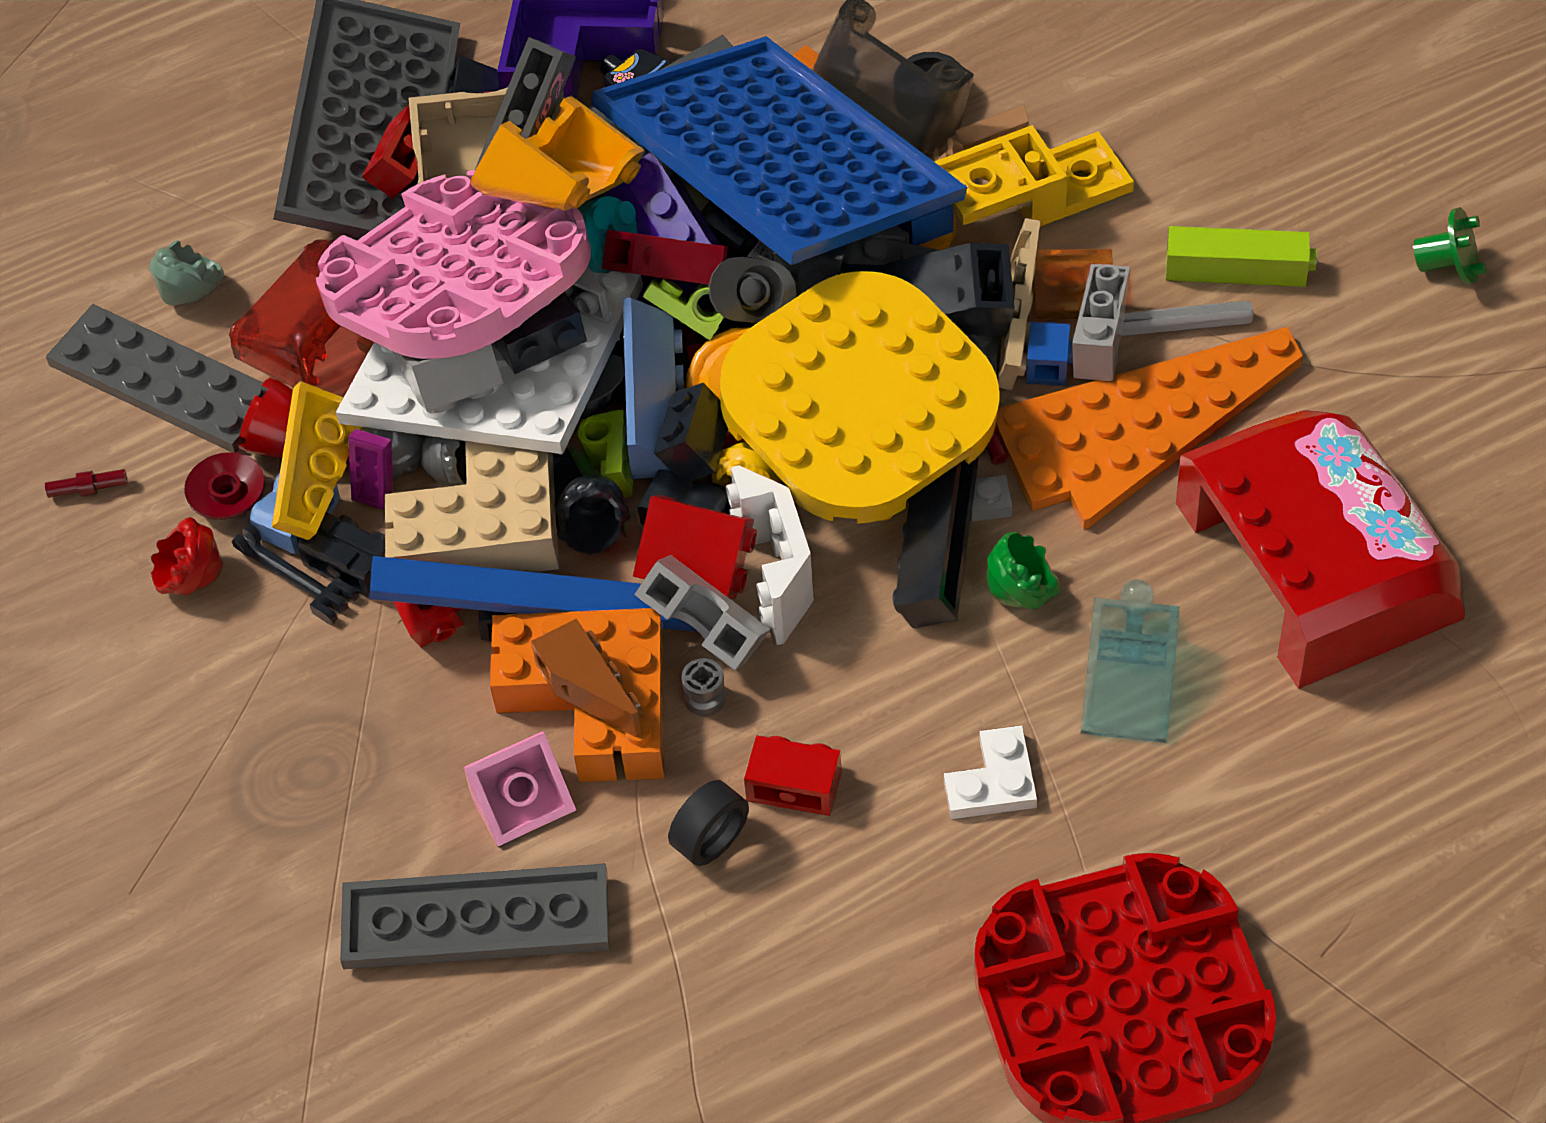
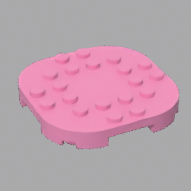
[316,170,591,359]

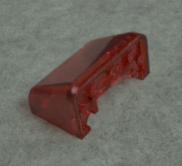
[229,239,341,388]

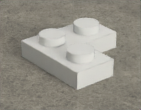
[944,726,1037,819]

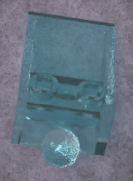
[1080,579,1180,743]

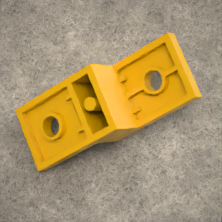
[934,125,1134,227]

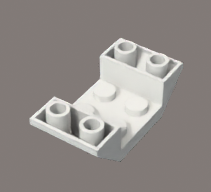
[726,465,814,645]

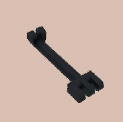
[231,524,359,625]

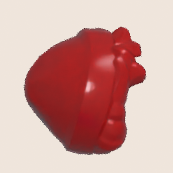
[151,517,223,595]

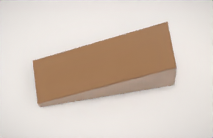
[956,104,1029,150]

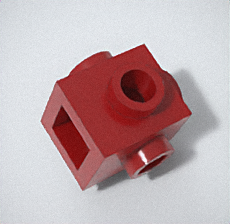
[393,601,465,648]

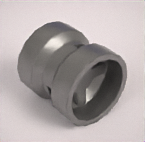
[681,658,726,716]

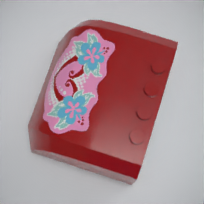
[1176,410,1465,689]

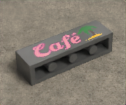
[475,37,576,170]

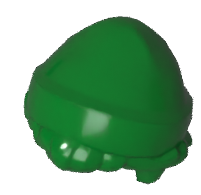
[987,531,1061,610]

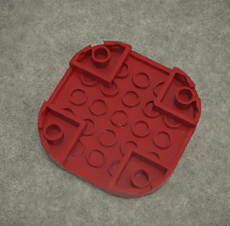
[974,853,1276,1123]

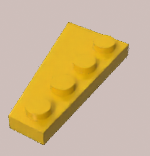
[272,381,361,540]

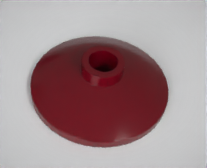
[184,452,265,520]

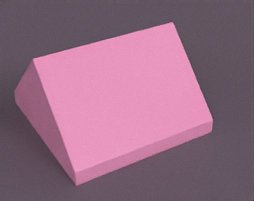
[464,731,576,846]

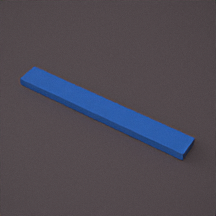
[369,556,698,632]

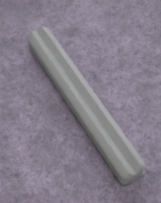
[1122,300,1254,336]

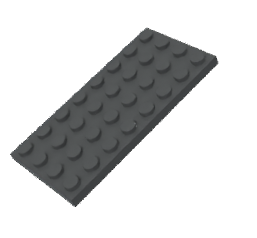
[273,0,460,238]

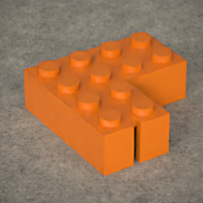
[490,608,664,782]

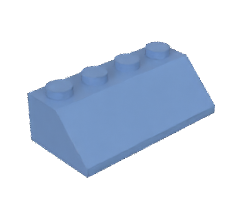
[623,298,684,479]

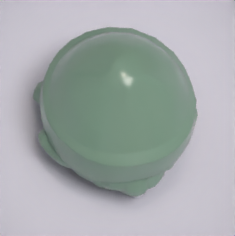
[148,240,224,306]

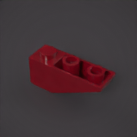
[602,229,728,285]

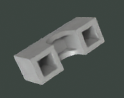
[634,555,770,670]

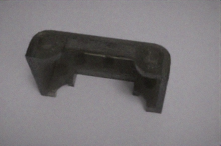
[812,0,975,159]

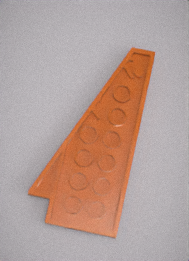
[996,327,1303,530]

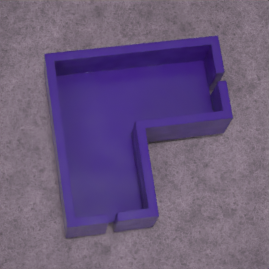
[497,0,664,99]

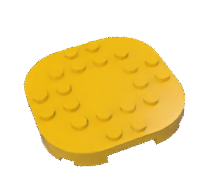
[720,271,1000,524]

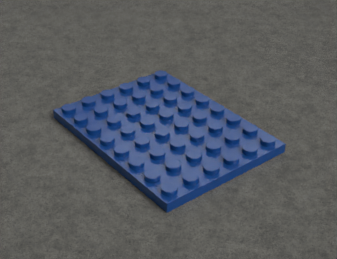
[591,36,967,265]

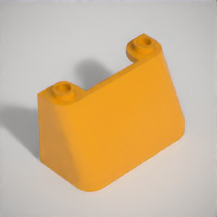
[470,96,645,211]

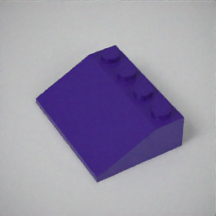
[605,152,729,330]

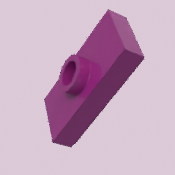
[349,429,393,510]

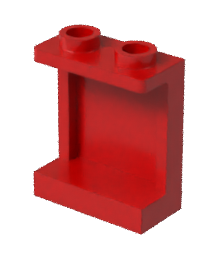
[632,495,757,600]

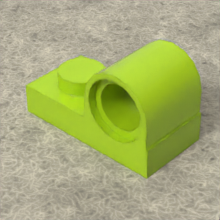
[643,277,724,340]
[577,410,633,498]

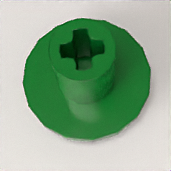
[1413,207,1487,285]

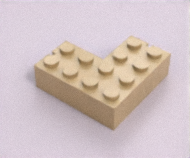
[385,441,559,572]

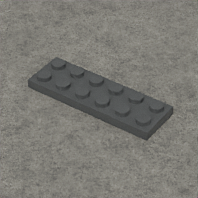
[46,304,268,453]
[340,863,610,970]

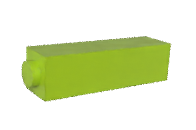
[1166,226,1317,287]

